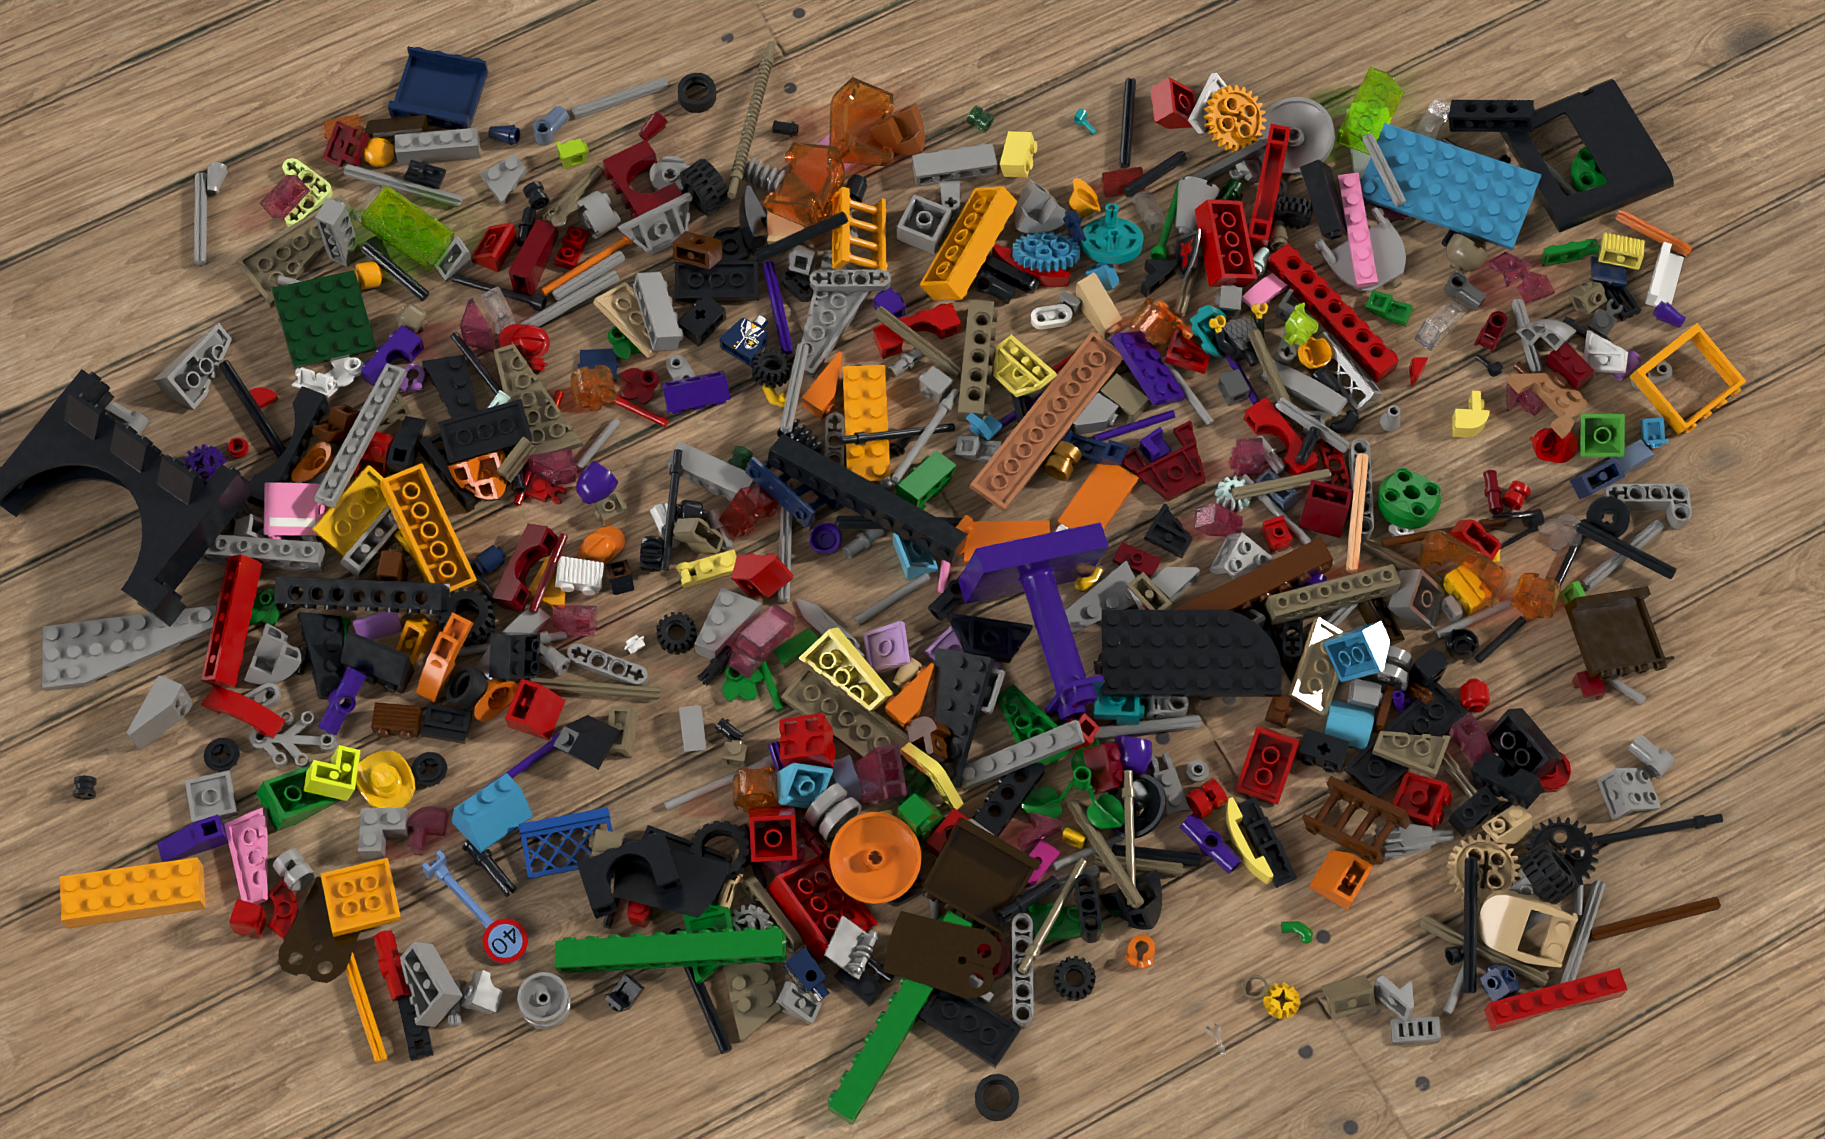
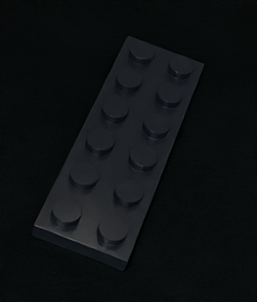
[1344,681,1468,798]

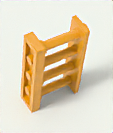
[832,187,888,270]

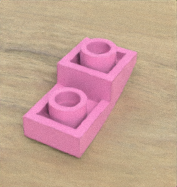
[1241,273,1287,310]

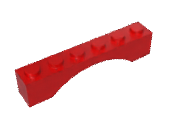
[1248,124,1291,248]
[1484,968,1628,1032]

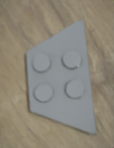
[618,192,692,255]

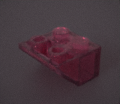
[856,744,907,803]

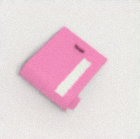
[264,483,330,539]

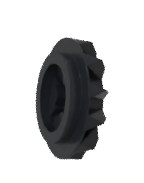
[204,738,240,773]
[411,752,448,787]

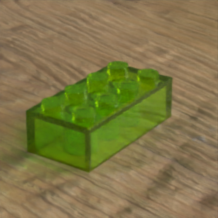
[361,185,454,272]

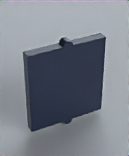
[1590,256,1627,287]
[578,349,619,383]

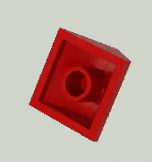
[471,222,517,272]

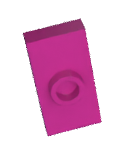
[1027,839,1060,887]

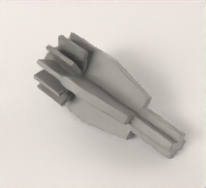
[1373,824,1454,860]

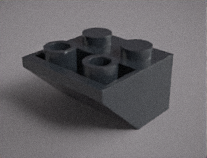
[489,632,540,680]

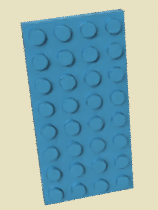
[1360,123,1541,250]

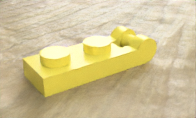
[676,549,737,587]

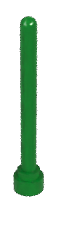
[1150,181,1179,260]

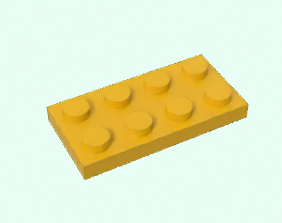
[311,465,388,557]

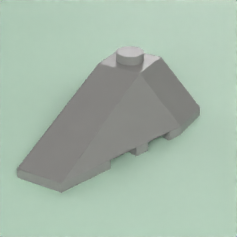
[154,323,232,410]

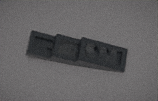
[1237,796,1297,888]

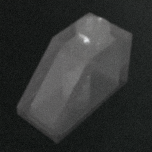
[480,286,515,334]

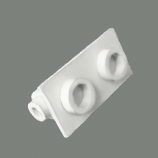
[292,367,340,398]

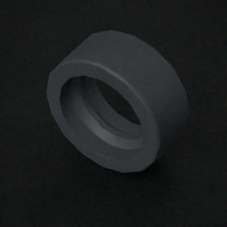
[677,73,716,113]
[446,664,487,709]
[975,1074,1019,1121]

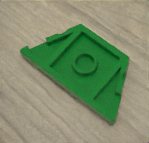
[683,904,734,984]

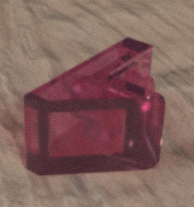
[1489,251,1531,288]
[1517,270,1555,303]
[1506,383,1544,416]
[1018,812,1062,852]

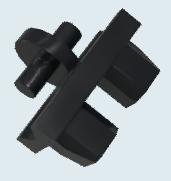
[403,160,446,189]

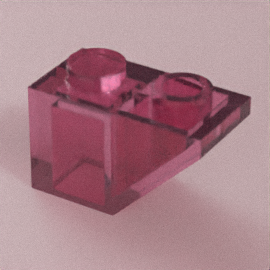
[1194,503,1243,537]
[553,605,597,636]
[1449,713,1493,765]

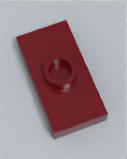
[1112,542,1161,579]

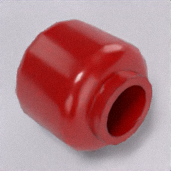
[1460,678,1490,713]

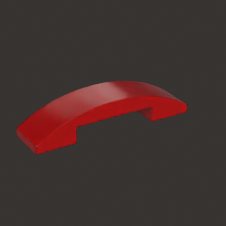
[992,244,1070,287]
[201,687,286,739]

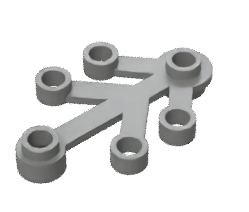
[250,710,338,768]

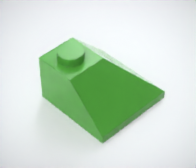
[1580,413,1625,457]

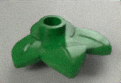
[608,326,642,360]
[249,588,280,626]
[722,663,764,702]

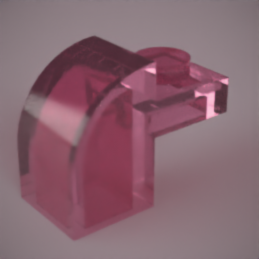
[406,806,449,856]

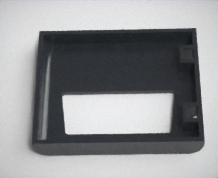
[1500,79,1674,233]

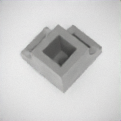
[460,970,503,1015]

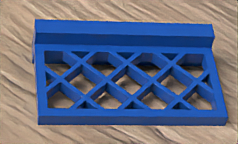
[518,807,613,879]

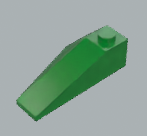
[997,684,1071,764]

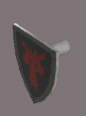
[1175,229,1203,280]

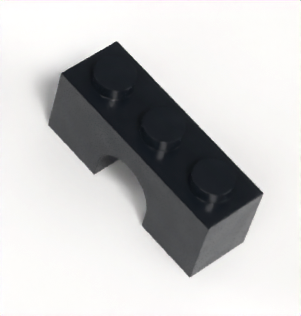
[1470,751,1544,809]

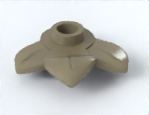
[547,195,580,227]

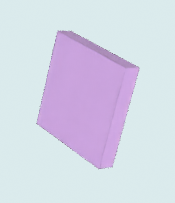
[863,621,910,674]

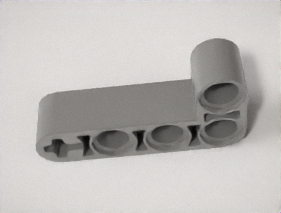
[1603,484,1692,530]

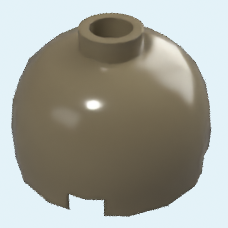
[1446,233,1489,272]

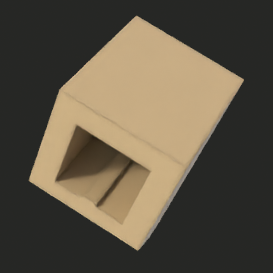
[1482,805,1532,844]

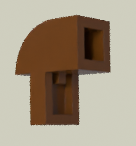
[312,404,360,447]
[907,716,951,762]

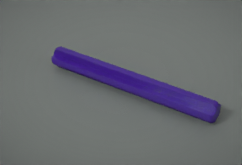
[763,261,793,355]

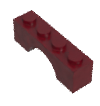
[492,523,558,612]

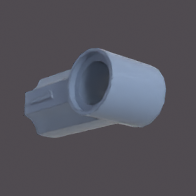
[533,106,570,146]

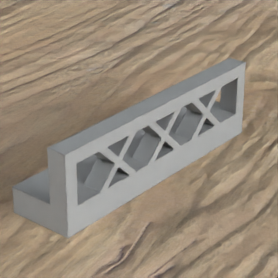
[1316,332,1383,411]

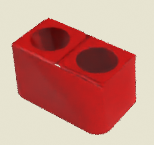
[229,899,267,939]

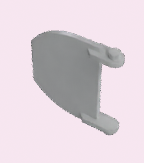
[1314,207,1406,293]

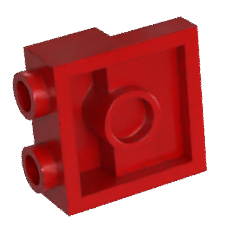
[1392,771,1452,830]

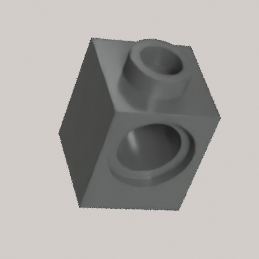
[1218,369,1250,406]

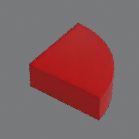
[249,387,279,409]

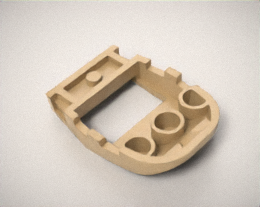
[1477,890,1578,968]

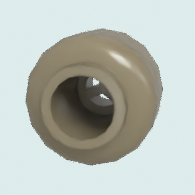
[395,304,429,334]

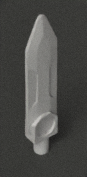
[796,599,865,658]

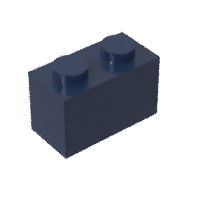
[1570,458,1625,499]

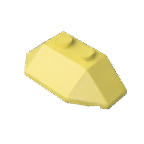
[993,334,1057,397]

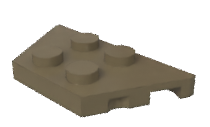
[723,963,781,1042]

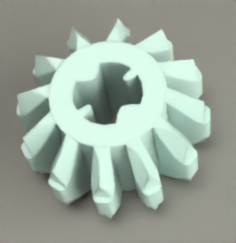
[1215,475,1252,513]

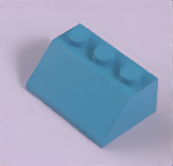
[1323,621,1390,682]
[451,773,533,853]

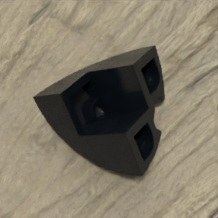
[1099,869,1162,930]

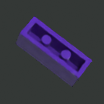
[662,370,731,414]

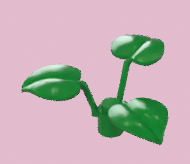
[1021,739,1125,829]

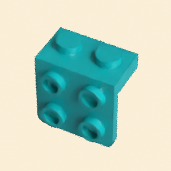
[1189,305,1227,359]

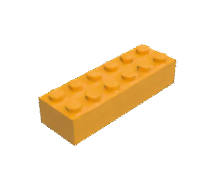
[920,186,1017,301]
[843,365,891,491]
[380,463,477,596]
[60,857,206,928]

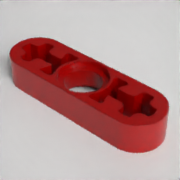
[1319,439,1351,489]

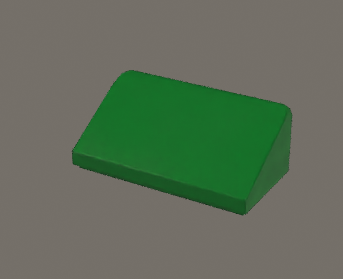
[772,628,819,668]

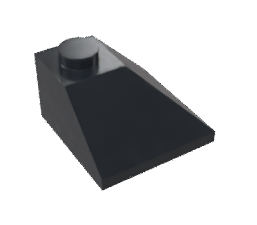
[553,715,620,770]

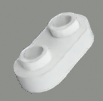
[1031,304,1072,330]

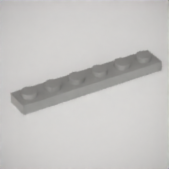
[961,720,1085,790]

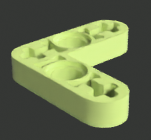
[282,158,333,227]

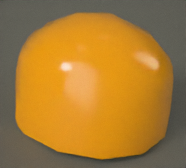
[363,137,395,168]
[1298,337,1332,369]

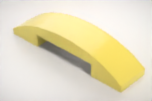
[1226,797,1274,884]

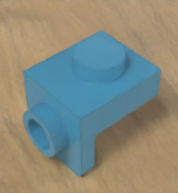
[966,412,1003,441]
[1640,417,1669,448]

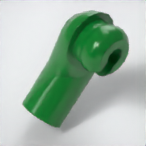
[1281,921,1313,944]

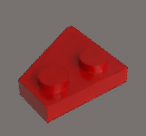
[1164,328,1211,374]

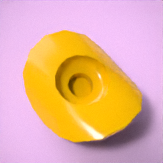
[356,750,415,808]

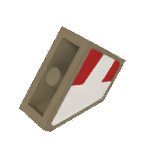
[1126,572,1172,610]

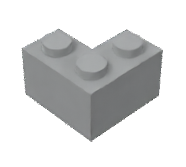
[358,808,410,860]

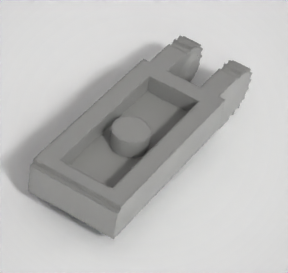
[1150,752,1189,816]

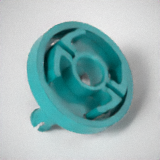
[1081,203,1143,264]

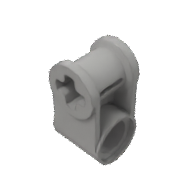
[939,181,961,221]
[1275,329,1299,368]
[1146,697,1188,720]

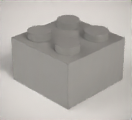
[897,194,952,254]

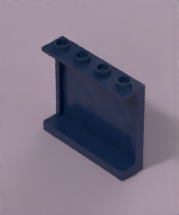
[388,46,488,130]

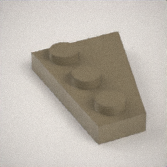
[1372,731,1451,778]

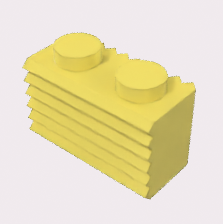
[1598,232,1645,270]

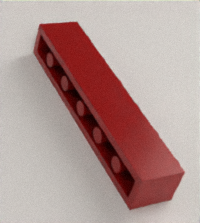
[201,554,262,688]

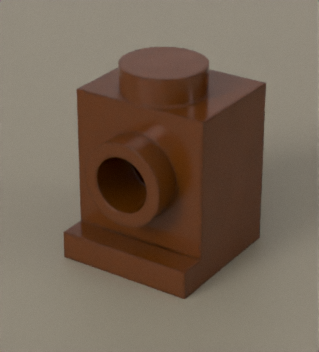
[1265,695,1293,728]

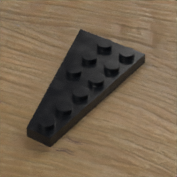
[935,648,995,788]

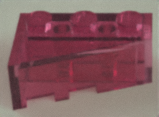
[728,604,796,679]

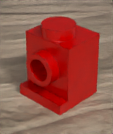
[1261,515,1293,553]

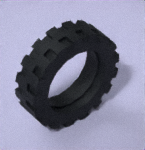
[689,821,751,883]

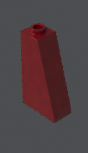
[509,219,559,296]

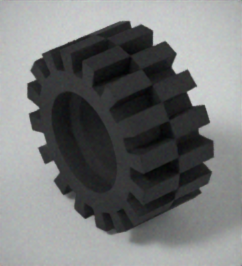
[1273,195,1313,229]
[752,349,791,388]
[656,612,697,655]
[1053,956,1096,1001]

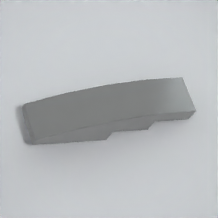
[1261,360,1348,417]

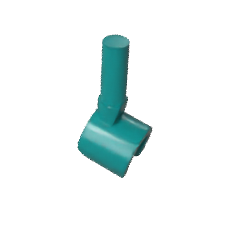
[1074,108,1097,135]

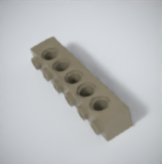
[957,299,998,422]
[1265,564,1401,625]

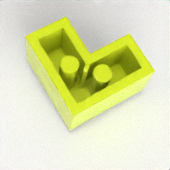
[304,745,361,801]

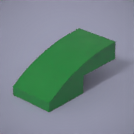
[1365,290,1413,326]

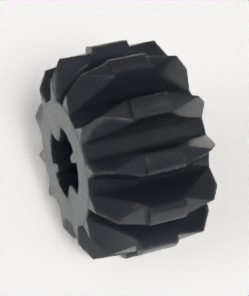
[640,535,664,572]

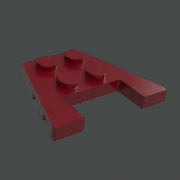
[1122,420,1206,502]

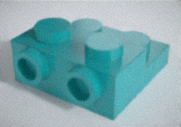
[1094,687,1145,725]

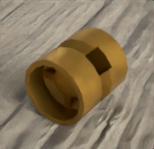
[1044,441,1082,481]

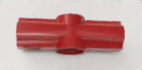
[373,930,412,1002]

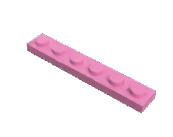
[1337,173,1378,288]

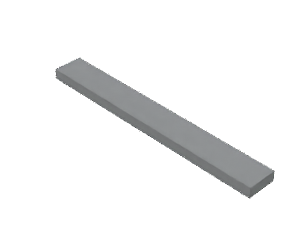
[314,363,407,508]

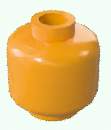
[353,261,385,290]

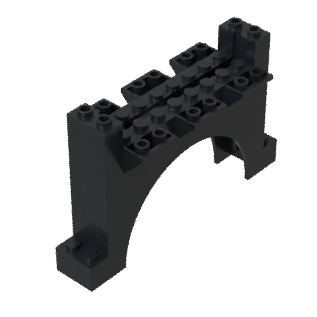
[0,369,254,627]

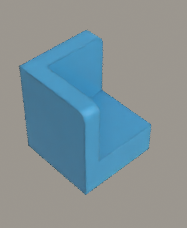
[1086,262,1120,291]

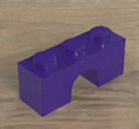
[361,325,424,386]

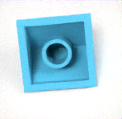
[893,533,939,580]
[1324,699,1375,750]
[777,763,833,809]

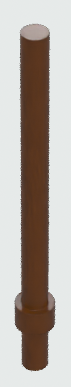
[1381,518,1507,547]

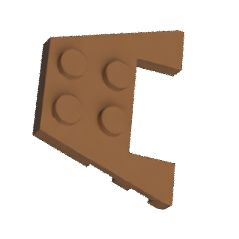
[1505,372,1587,439]

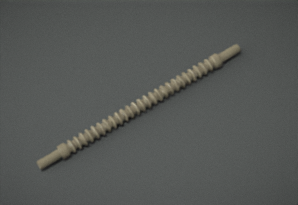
[727,41,776,198]

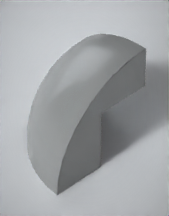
[1014,179,1069,234]
[1516,319,1576,351]
[244,623,301,684]

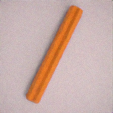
[1616,209,1693,257]

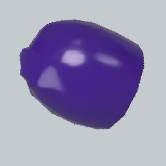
[576,461,618,504]
[1115,735,1152,774]

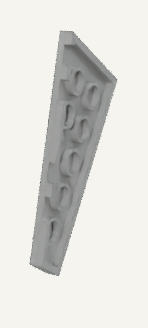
[801,250,873,378]

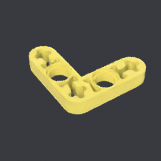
[900,742,964,810]

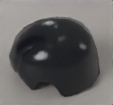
[1445,628,1479,660]

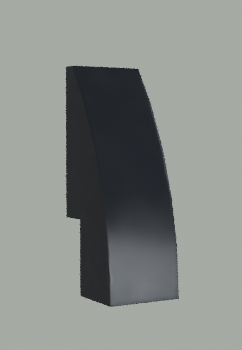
[739,186,768,250]

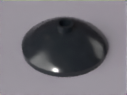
[1108,773,1167,839]

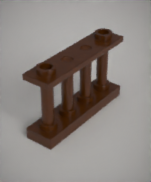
[1302,776,1411,865]

